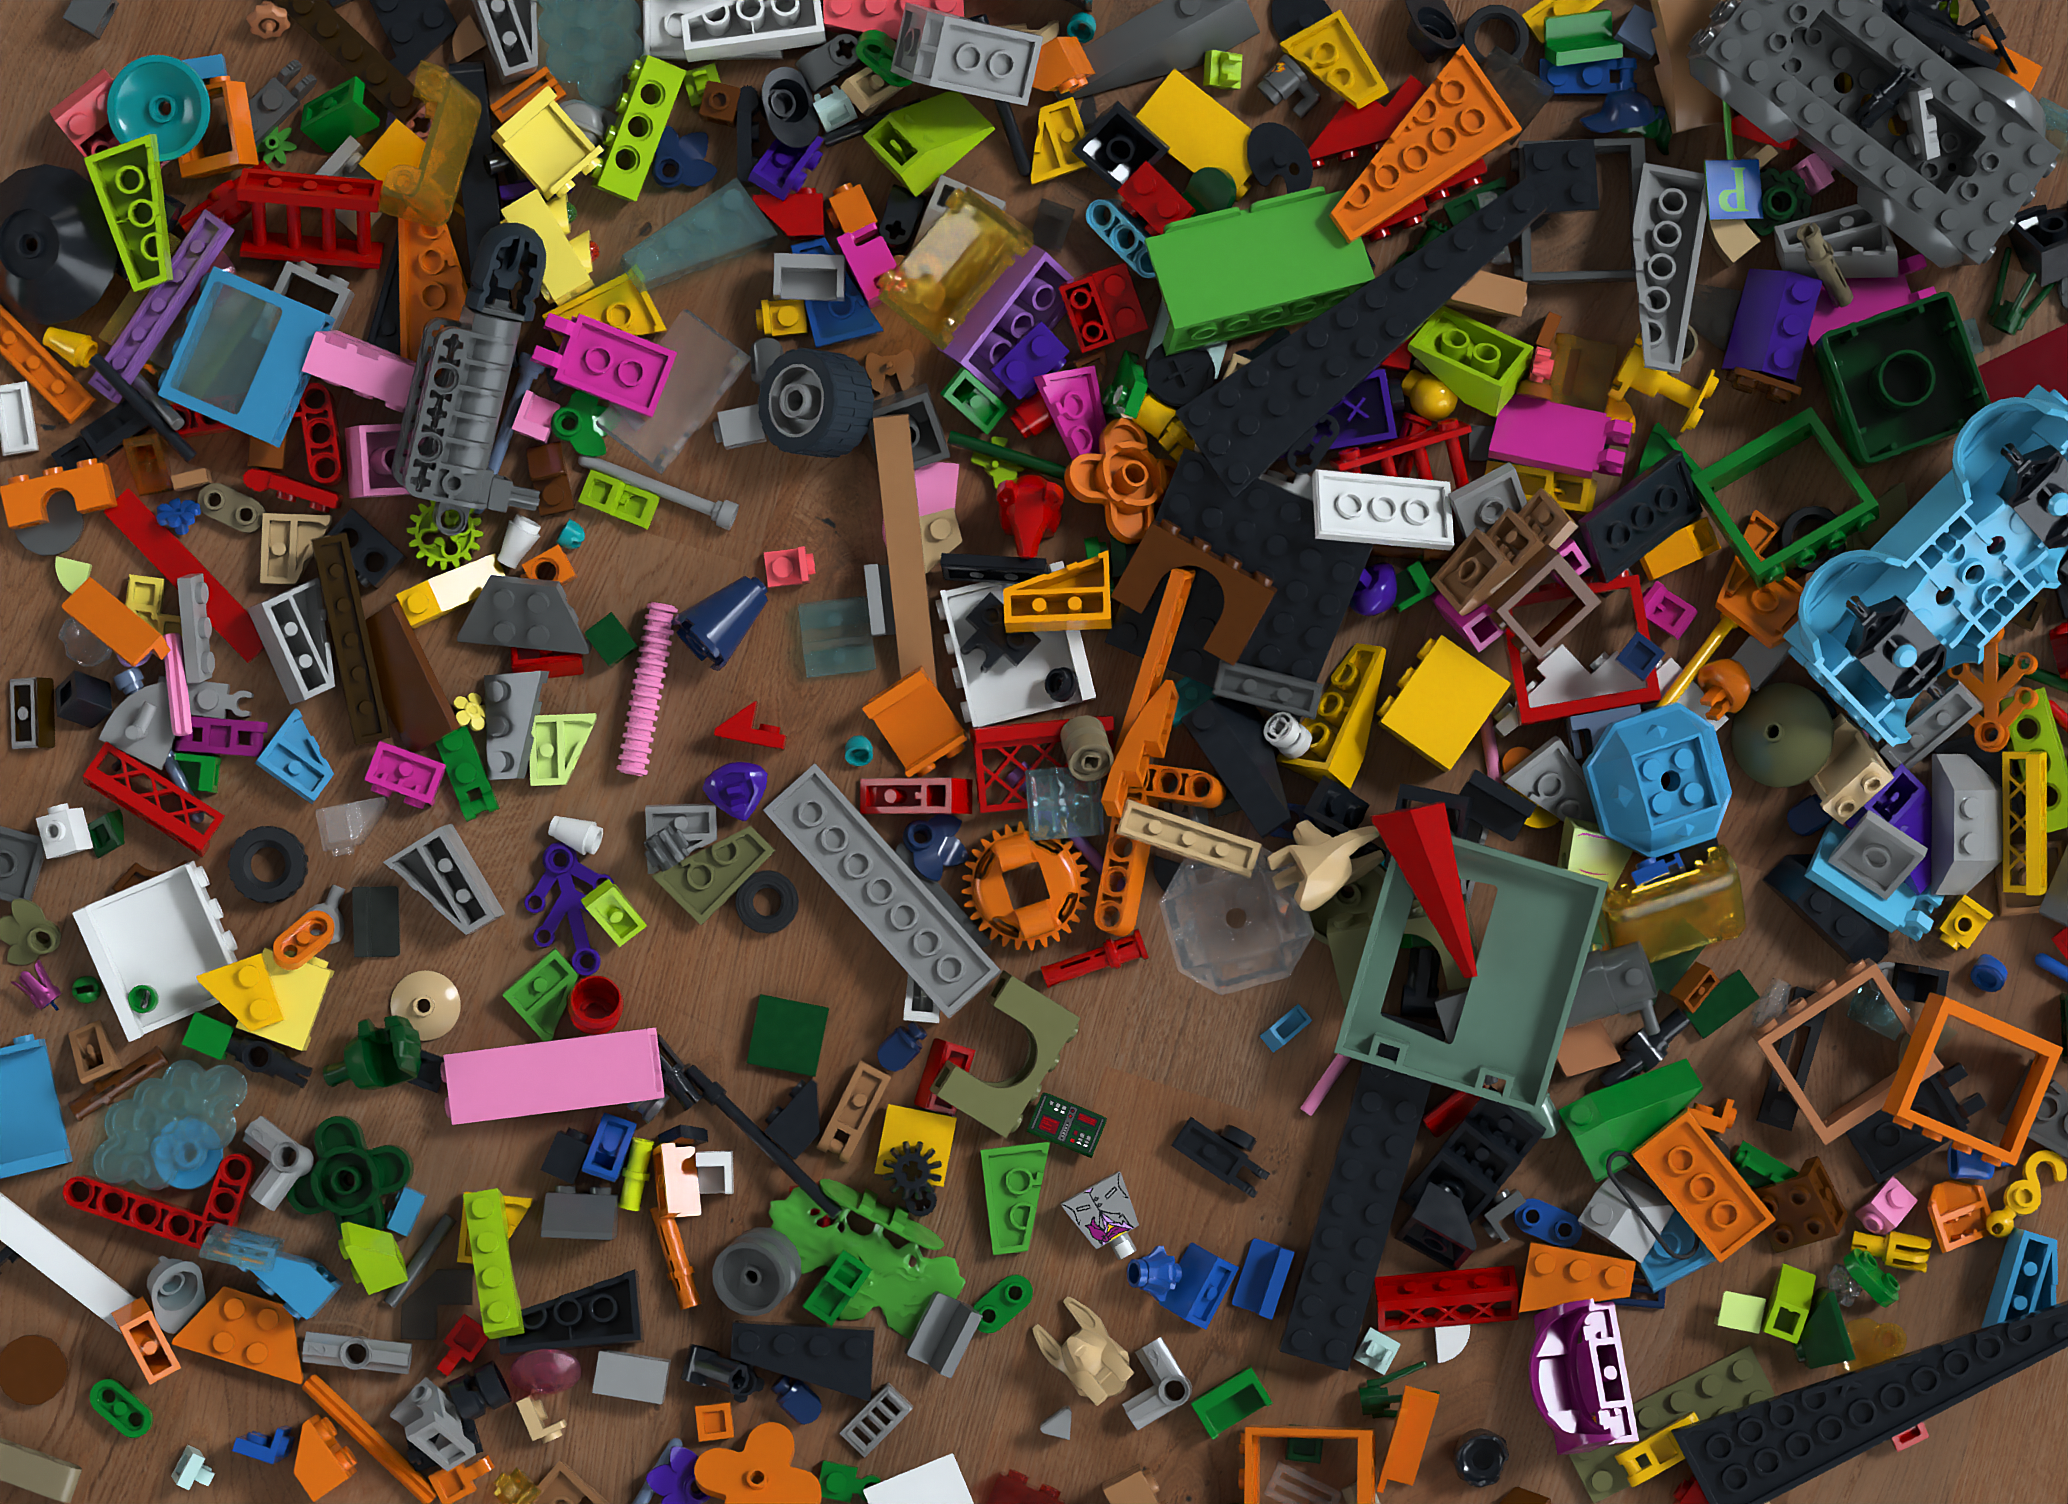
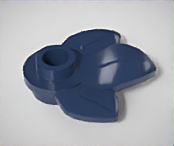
[652,125,717,188]
[903,814,969,882]

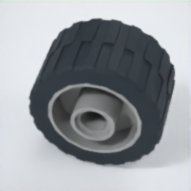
[758,348,874,458]

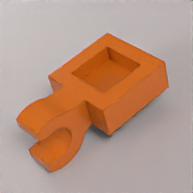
[428,1455,495,1504]

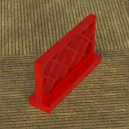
[969,715,1115,813]

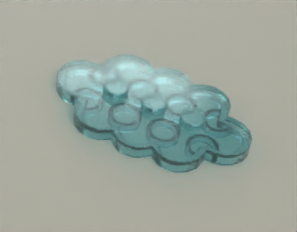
[537,0,644,108]
[93,1060,247,1190]

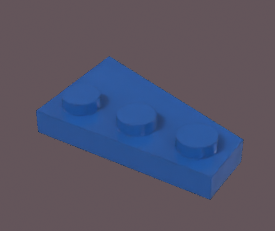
[791,237,884,349]

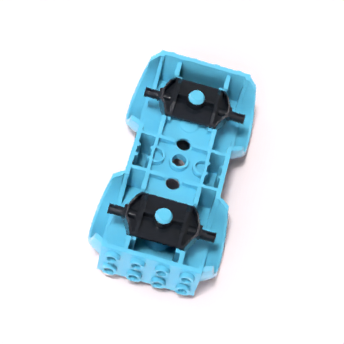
[1783,384,2068,747]

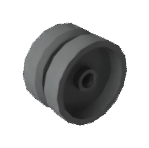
[713,1227,801,1316]

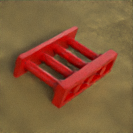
[237,168,385,269]
[1329,418,1472,517]

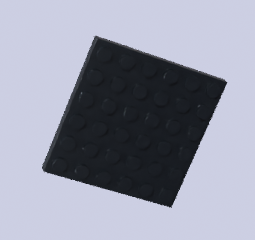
[1105,447,1374,724]

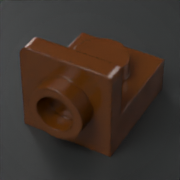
[699,80,741,128]

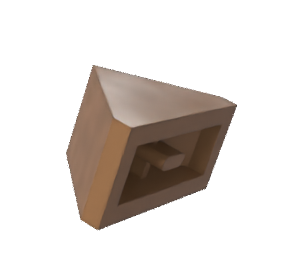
[68,1019,123,1084]

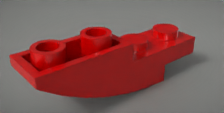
[1361,158,1488,243]

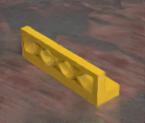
[2002,751,2047,896]

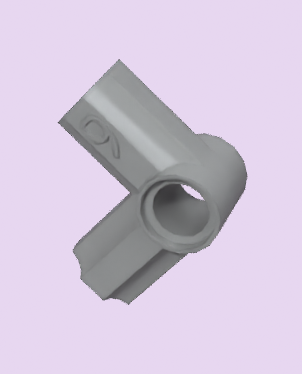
[243,1116,314,1211]
[1122,1336,1192,1430]

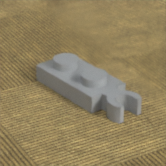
[158,676,254,719]

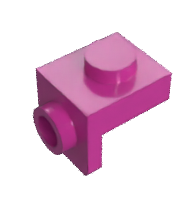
[1642,581,1698,640]

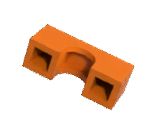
[0,458,117,530]

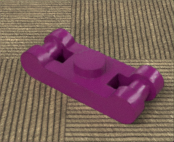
[175,716,268,757]

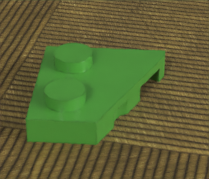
[502,947,579,1042]

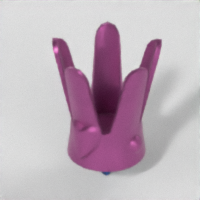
[10,959,62,1011]

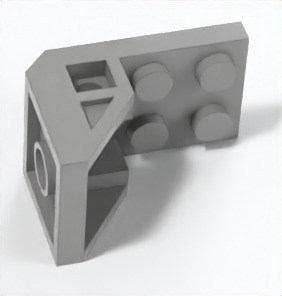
[890,2,1043,106]

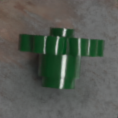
[1745,168,1812,237]

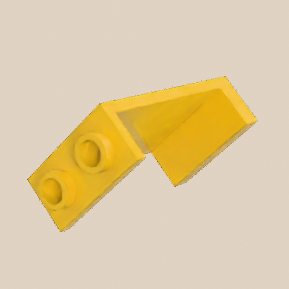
[1136,68,1253,202]

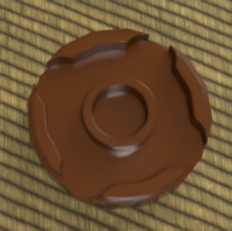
[0,1334,69,1405]

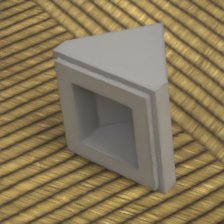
[1040,1405,1072,1440]

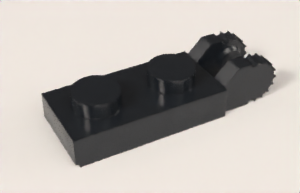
[737,85,760,187]
[1171,1116,1270,1198]

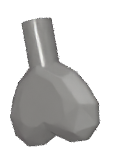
[302,884,346,945]

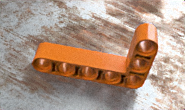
[1094,764,1226,937]

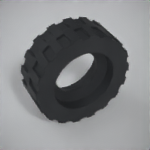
[228,826,309,903]

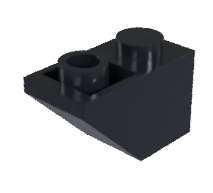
[764,1078,820,1160]

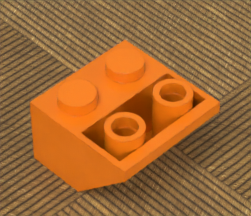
[294,1414,358,1502]

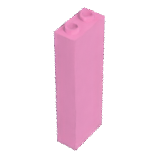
[440,1027,665,1125]

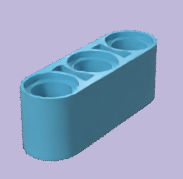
[1086,199,1156,278]

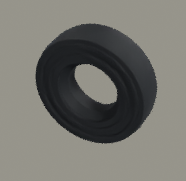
[735,870,799,933]

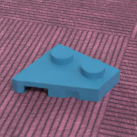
[255,708,334,804]

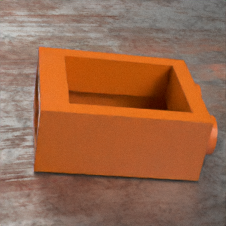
[169,76,259,179]

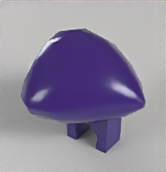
[1349,562,1397,617]
[703,762,768,821]

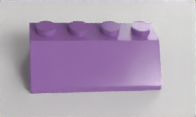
[937,238,1074,398]

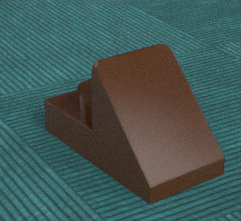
[526,441,576,517]

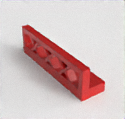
[83,742,225,858]
[1374,1265,1519,1332]

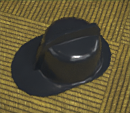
[1405,0,1464,63]
[759,67,819,148]

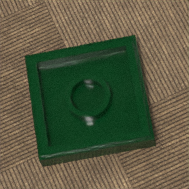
[747,994,829,1077]

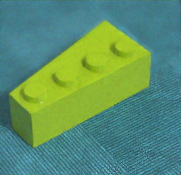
[84,134,173,292]

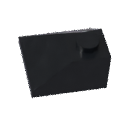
[1394,1182,1477,1270]

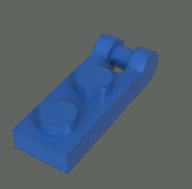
[1538,58,1637,96]

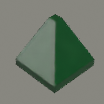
[87,809,125,859]

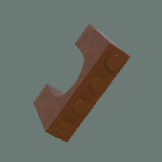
[1110,519,1278,666]

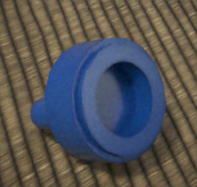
[1970,954,2008,992]

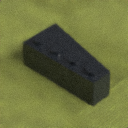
[499,1269,644,1356]
[731,1320,875,1401]

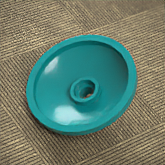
[107,55,210,161]

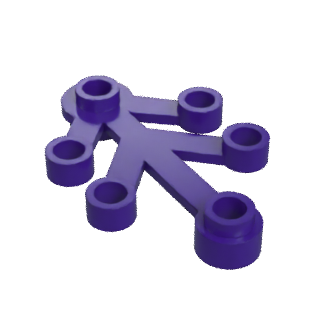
[524,842,614,975]

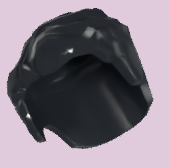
[1453,1428,1509,1488]

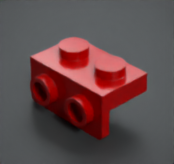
[1117,161,1197,237]

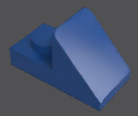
[582,1112,637,1182]

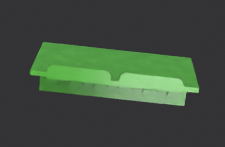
[1144,186,1375,356]

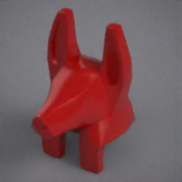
[996,474,1064,559]

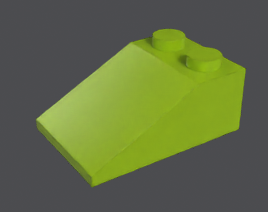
[1408,306,1534,418]

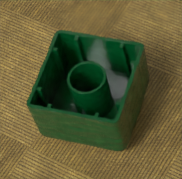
[1812,292,1991,469]

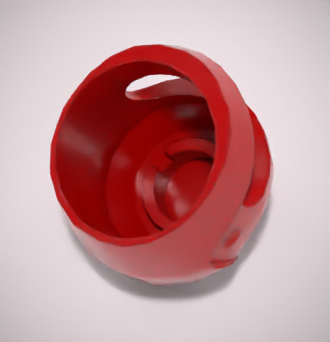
[568,975,624,1035]

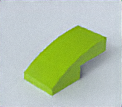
[578,470,661,530]

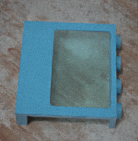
[158,266,335,448]

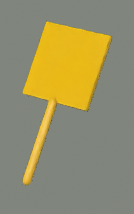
[358,118,465,218]

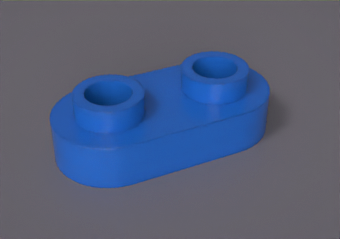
[1513,1198,1582,1247]

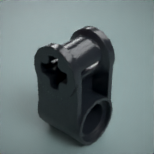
[879,184,927,256]

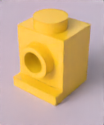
[1935,894,1993,951]

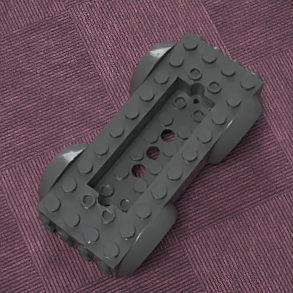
[1686,0,2061,269]

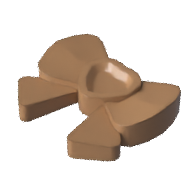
[865,349,915,394]

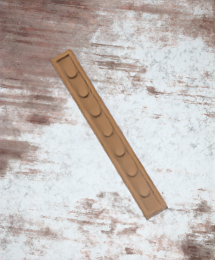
[873,414,938,689]

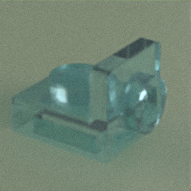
[1847,986,1911,1041]

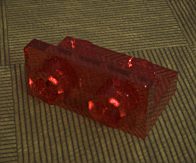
[986,1469,1065,1504]

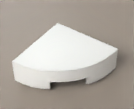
[1434,1324,1470,1363]

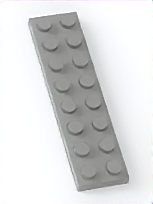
[763,764,1002,1019]

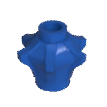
[1127,1246,1182,1301]

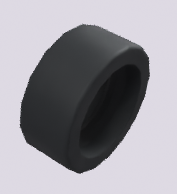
[1462,5,1529,74]
[1777,506,1846,573]

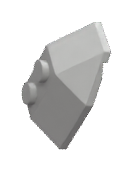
[1931,754,2003,895]

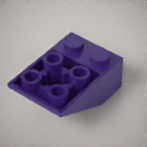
[1845,763,1932,896]

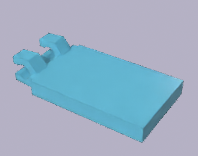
[1804,820,1945,941]

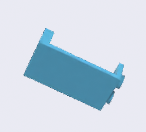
[0,1034,73,1179]

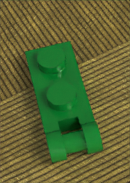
[435,725,500,822]

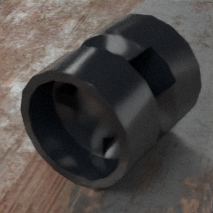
[447,1360,512,1423]

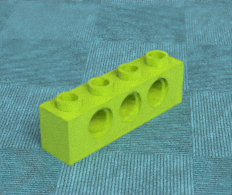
[590,55,686,202]
[1999,687,2068,833]

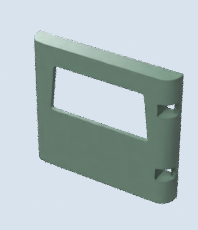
[1334,835,1609,1115]

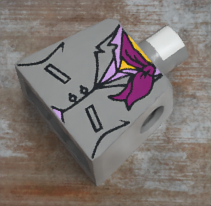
[1061,1171,1139,1260]

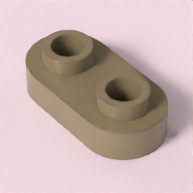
[198,483,266,534]

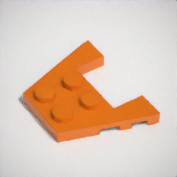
[1715,510,1804,649]

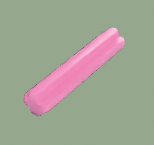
[163,633,192,736]

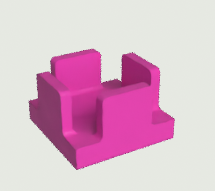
[836,222,907,309]

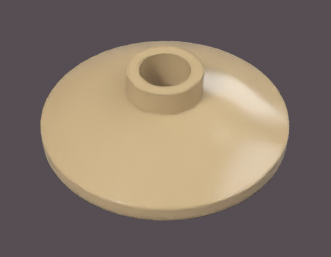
[390,970,461,1041]

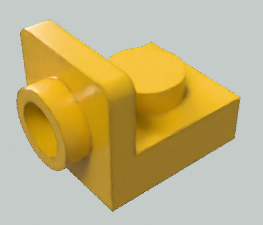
[756,299,808,338]

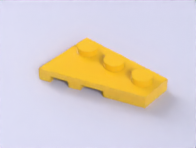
[542,268,668,348]

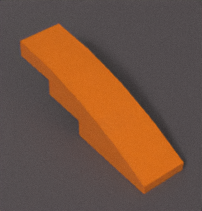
[1101,679,1179,818]

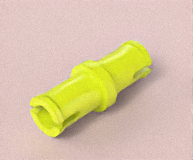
[618,1137,654,1211]

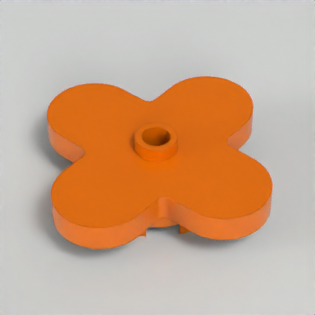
[1064,418,1177,544]
[694,1422,822,1504]

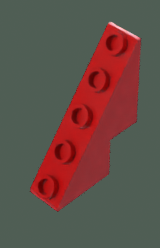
[1308,75,1428,170]

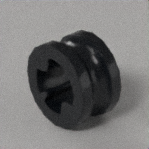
[905,1186,937,1217]

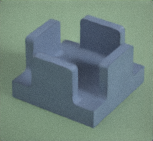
[1563,704,1641,760]

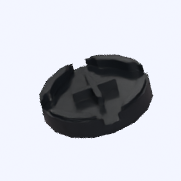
[1145,343,1215,408]

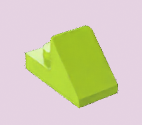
[581,879,647,947]

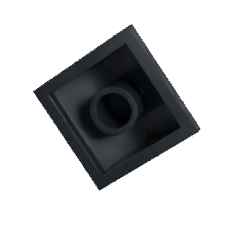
[1072,101,1170,191]

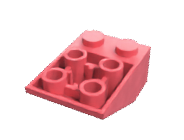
[49,68,171,168]

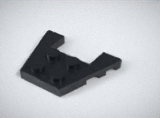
[329,0,458,103]

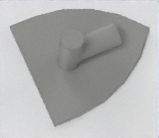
[99,681,175,770]

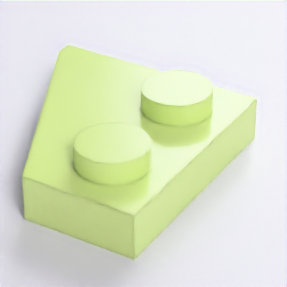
[529,713,597,786]

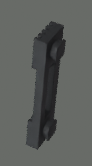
[1756,987,1828,1131]

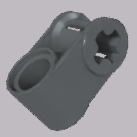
[795,34,862,93]

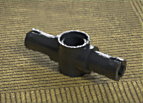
[1599,1007,1691,1087]
[225,1033,313,1089]

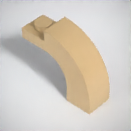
[1705,144,1778,267]

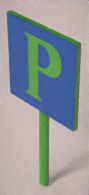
[1704,100,1763,220]

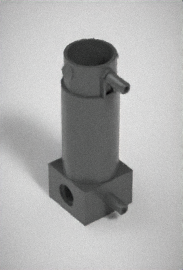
[1435,940,1660,1085]

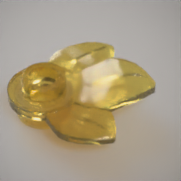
[1843,1318,1907,1371]

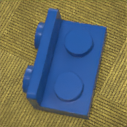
[232,1425,295,1464]

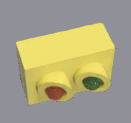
[500,189,600,306]

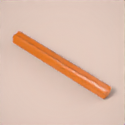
[302,1374,438,1504]

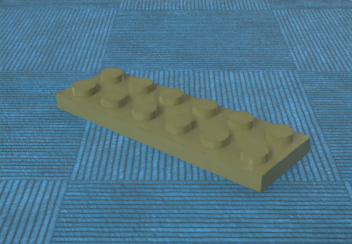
[1568,1344,1776,1504]

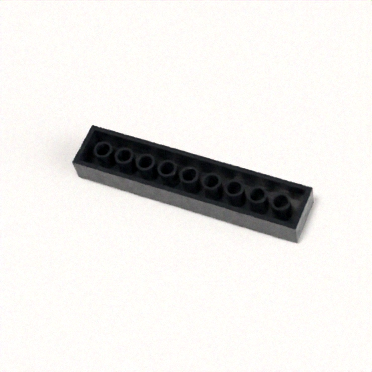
[1278,1012,1446,1371]

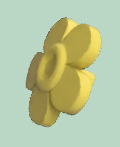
[452,693,486,731]

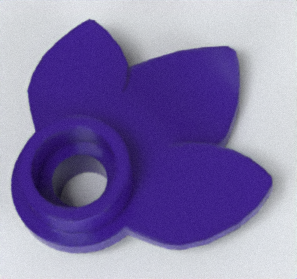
[645,1446,711,1504]

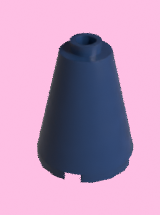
[671,576,768,671]

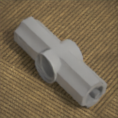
[302,1331,412,1374]

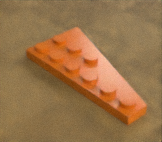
[1329,44,1523,244]
[398,190,505,400]

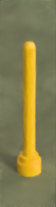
[1655,613,1739,708]

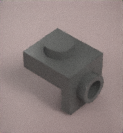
[1481,1188,1526,1243]

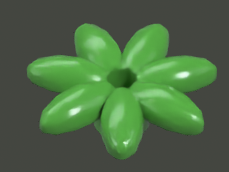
[256,126,297,165]

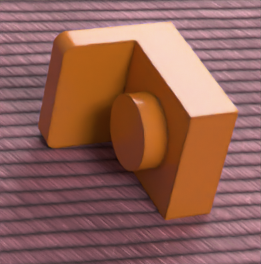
[1682,1098,1737,1134]

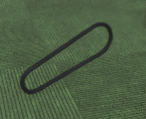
[1606,1151,1700,1260]

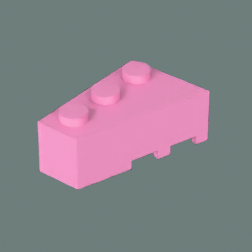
[302,330,427,413]

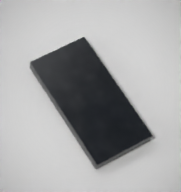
[1577,450,1703,584]

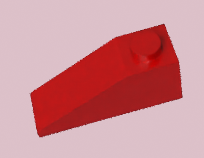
[860,778,973,814]

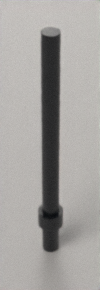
[685,1065,843,1220]

